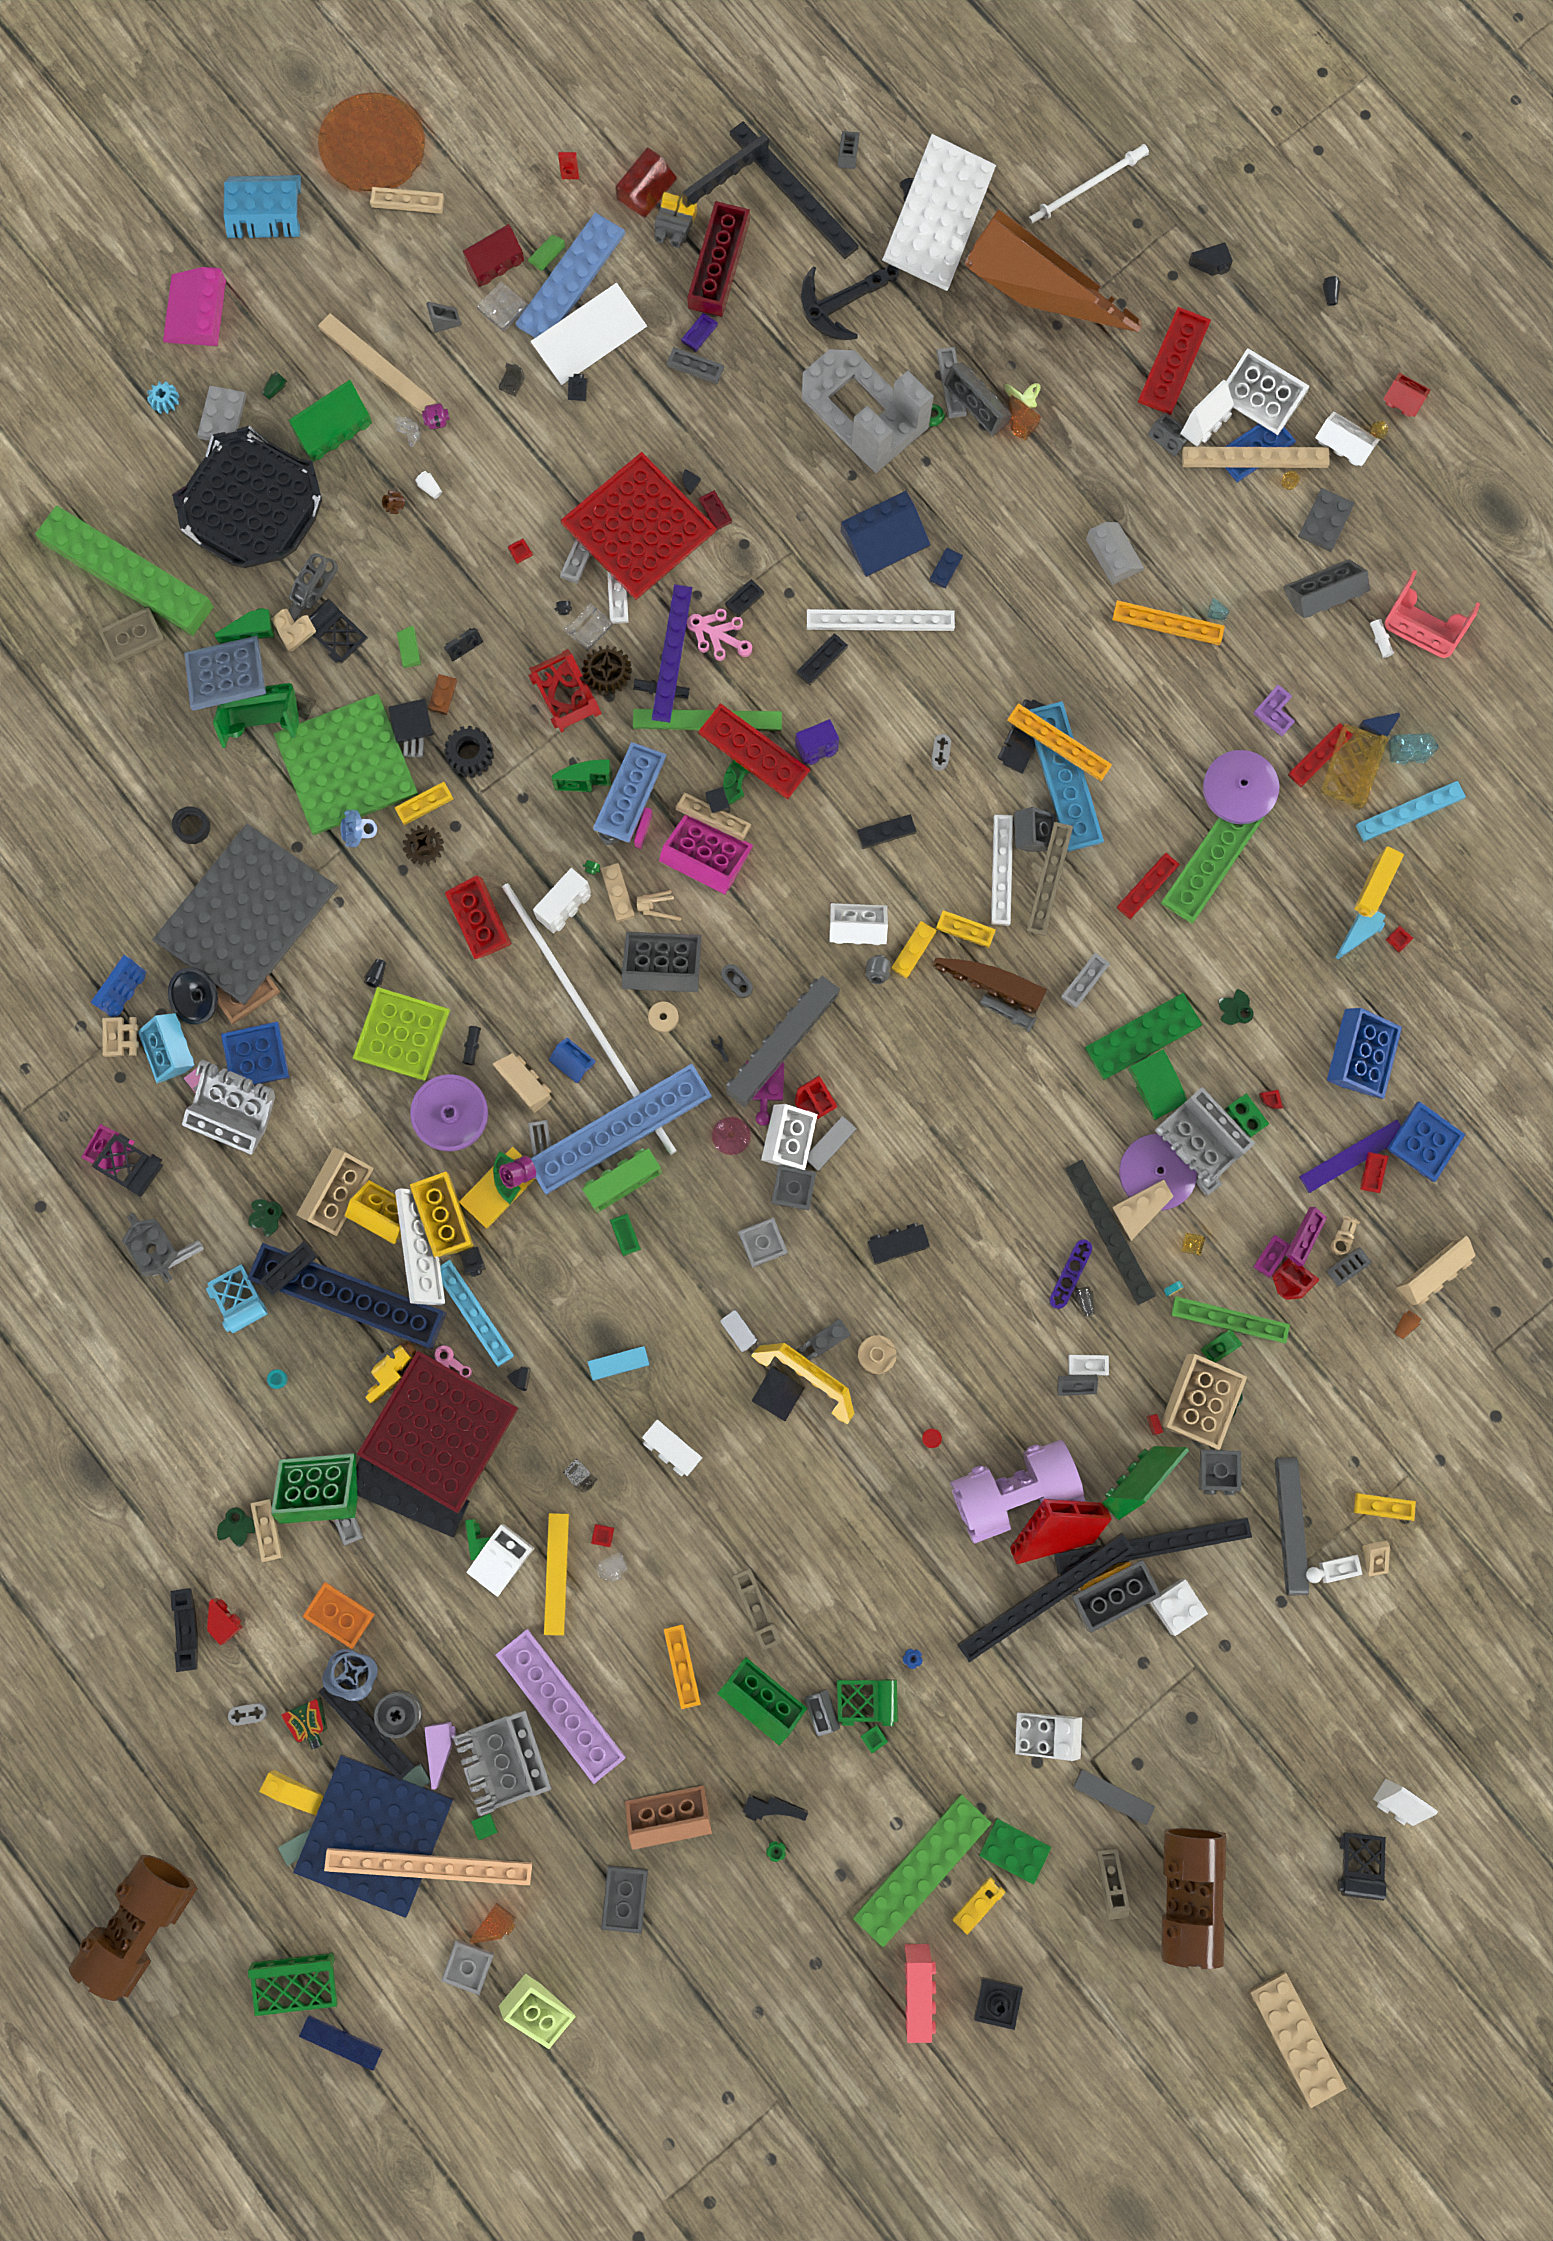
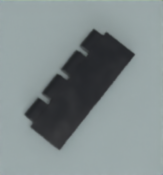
[997,699,1046,774]

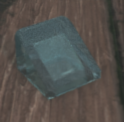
[1207,598,1229,621]

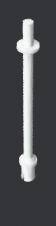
[1028,144,1149,224]

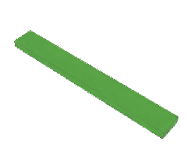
[633,709,782,731]

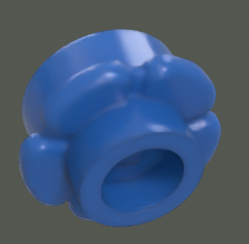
[903,1649,923,1669]

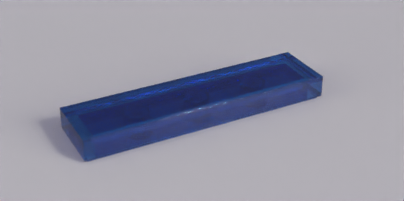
[299,2015,383,2071]

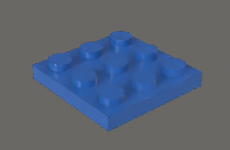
[90,955,146,1018]
[221,1022,290,1086]
[1387,1101,1466,1182]

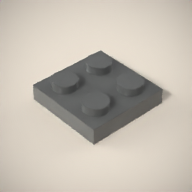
[771,1165,816,1211]

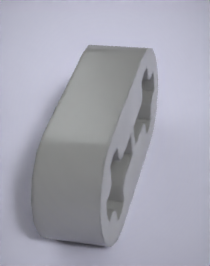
[931,734,951,771]
[228,1703,268,1725]

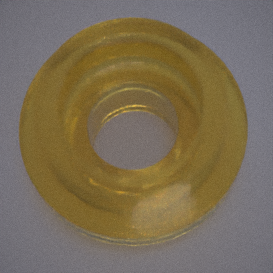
[1370,421,1388,439]

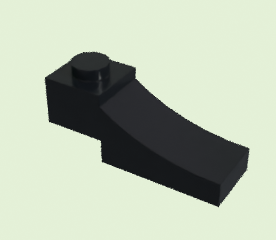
[743,1794,808,1821]

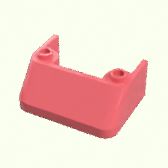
[1385,570,1480,658]

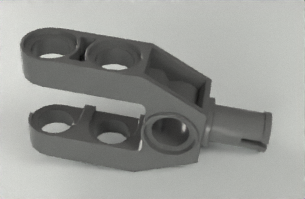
[288,553,338,622]

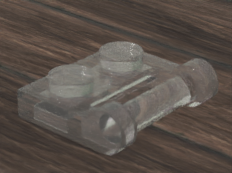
[564,603,613,651]

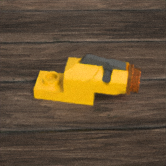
[365,1341,417,1404]

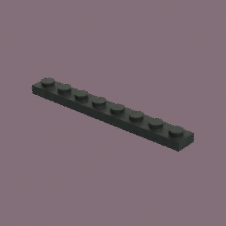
[1065,1160,1156,1305]

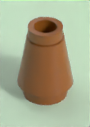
[1393,1310,1422,1339]

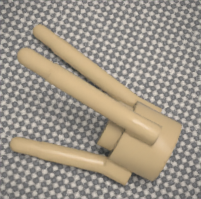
[637,890,682,921]

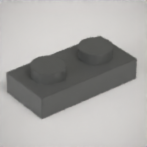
[1057,1374,1098,1396]

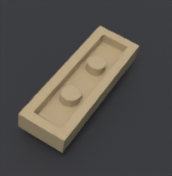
[601,863,635,922]
[251,1499,283,1562]

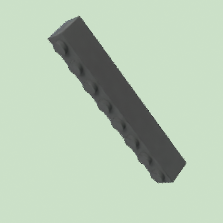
[726,976,840,1108]

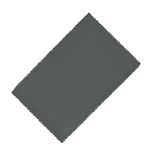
[426,301,461,333]

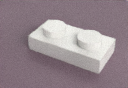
[1068,1355,1109,1376]

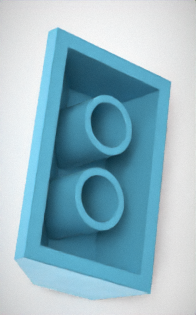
[138,1013,194,1083]

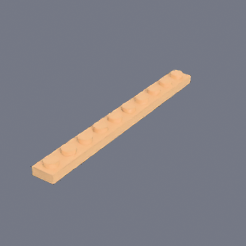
[324,1848,532,1885]

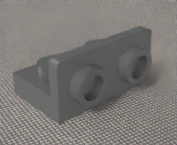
[1148,413,1189,456]

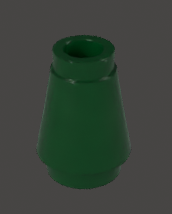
[261,371,287,400]

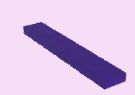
[1299,1120,1401,1193]

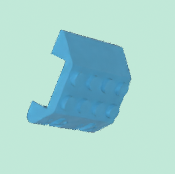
[224,175,301,238]

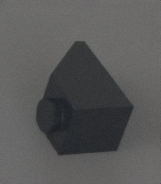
[1188,242,1233,276]

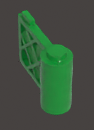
[837,1679,898,1726]

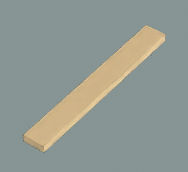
[318,313,437,415]

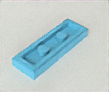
[588,1346,649,1381]

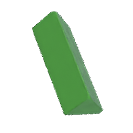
[528,235,565,272]
[397,626,422,668]

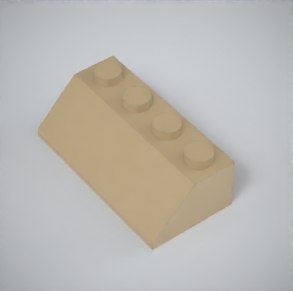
[296,1147,374,1236]
[1397,1236,1476,1306]

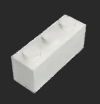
[642,1420,702,1476]

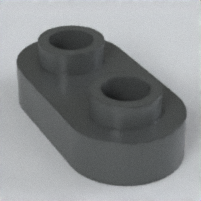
[721,964,753,998]

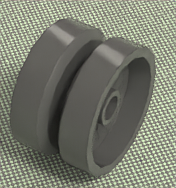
[374,1690,423,1739]

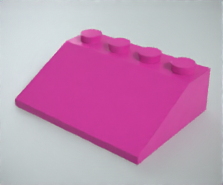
[163,267,226,346]
[659,814,753,895]

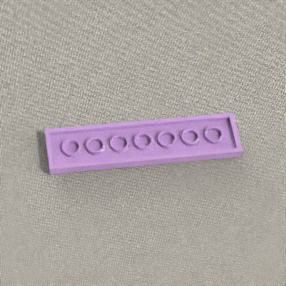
[496,1629,626,1784]

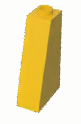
[1354,846,1404,918]

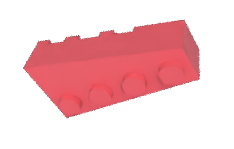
[904,1944,936,2043]

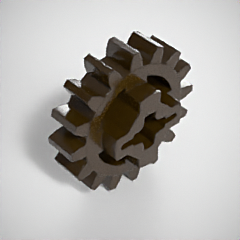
[403,825,444,866]

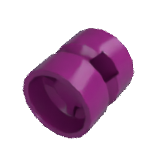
[499,1156,536,1189]

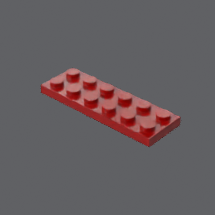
[1138,307,1211,415]
[698,703,811,800]

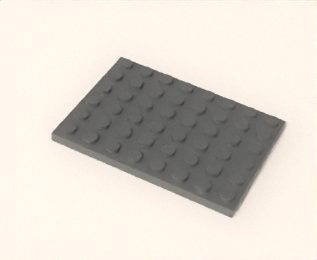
[152,824,338,1006]

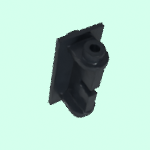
[443,628,483,661]

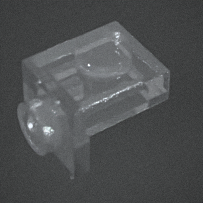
[394,416,421,447]

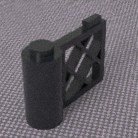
[309,599,368,664]
[92,1133,163,1197]
[1337,1832,1386,1901]

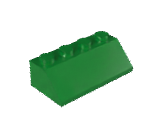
[717,1657,807,1746]

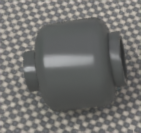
[865,955,891,984]

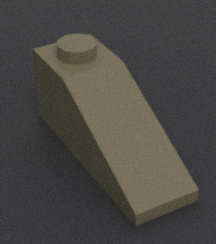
[1097,1849,1130,1920]

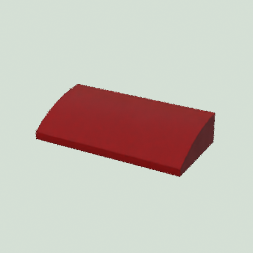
[445,875,512,960]

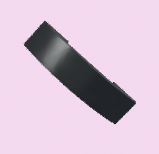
[170,1588,198,1672]

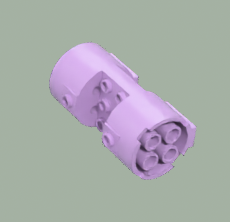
[950,1439,1085,1544]

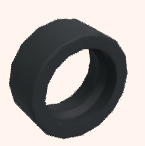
[172,806,211,844]

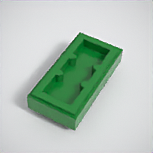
[610,1213,641,1257]

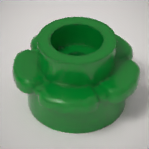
[583,860,601,875]
[766,1841,786,1862]

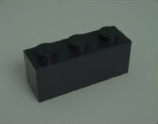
[867,1223,930,1265]

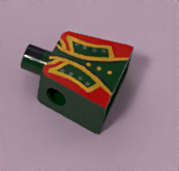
[281,1697,327,1750]

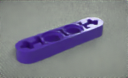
[1049,1239,1092,1309]

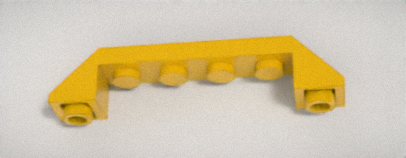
[751,1343,855,1424]

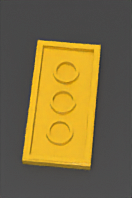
[459,1147,536,1229]

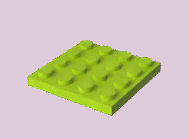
[353,987,451,1082]

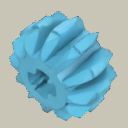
[147,381,179,414]

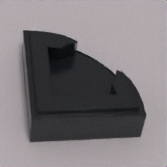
[682,469,701,495]

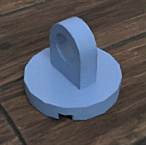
[341,810,377,848]

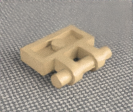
[102,1017,139,1057]

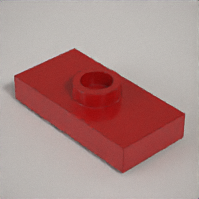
[558,152,579,180]
[1360,1152,1389,1193]

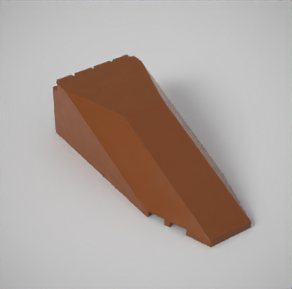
[965,209,1142,332]

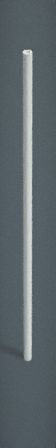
[502,883,676,1155]

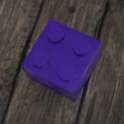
[795,719,839,765]

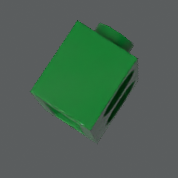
[1224,1093,1269,1138]

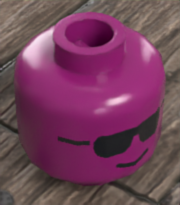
[422,403,450,430]

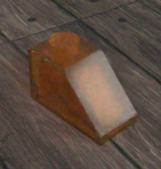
[1008,395,1041,441]
[469,1903,516,1943]

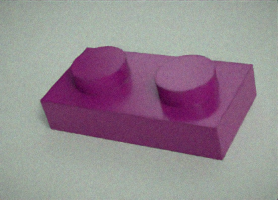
[1253,1235,1290,1278]

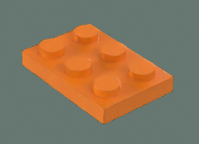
[302,1582,375,1649]

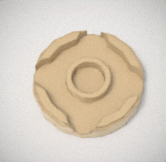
[858,1335,896,1374]

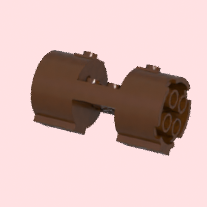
[1161,1828,1226,1969]
[69,1855,198,2001]

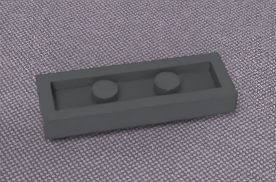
[667,347,724,385]

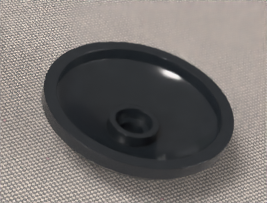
[168,967,218,1025]

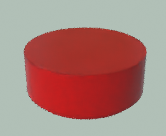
[922,1429,942,1448]

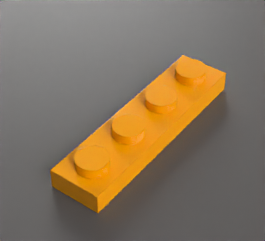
[664,1624,701,1709]

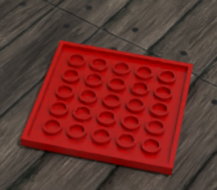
[561,452,717,600]

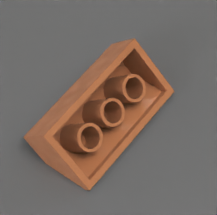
[625,1785,712,1850]

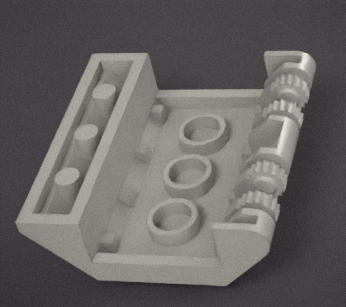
[182,1059,275,1155]
[1155,1087,1255,1187]
[453,1710,552,1816]

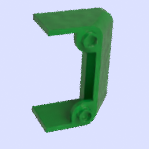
[213,683,299,748]

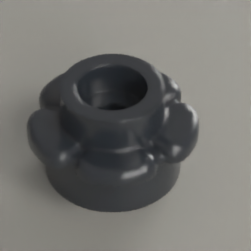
[554,601,572,615]

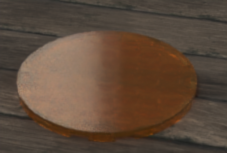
[318,92,426,193]

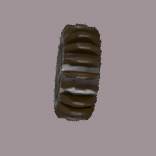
[582,645,632,695]

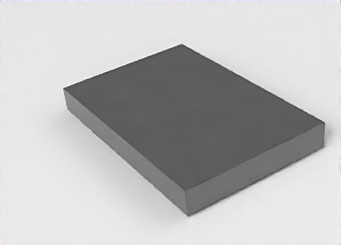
[601,1865,648,1934]

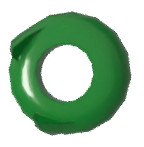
[929,404,945,426]

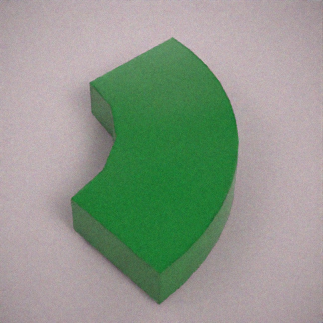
[723,760,750,806]
[493,1151,521,1205]

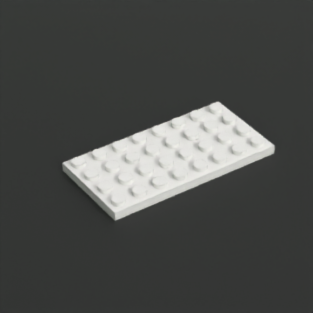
[882,134,996,291]

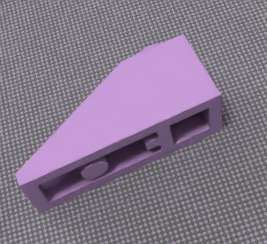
[424,1722,456,1789]

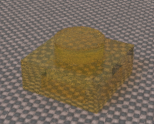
[1181,1233,1206,1256]

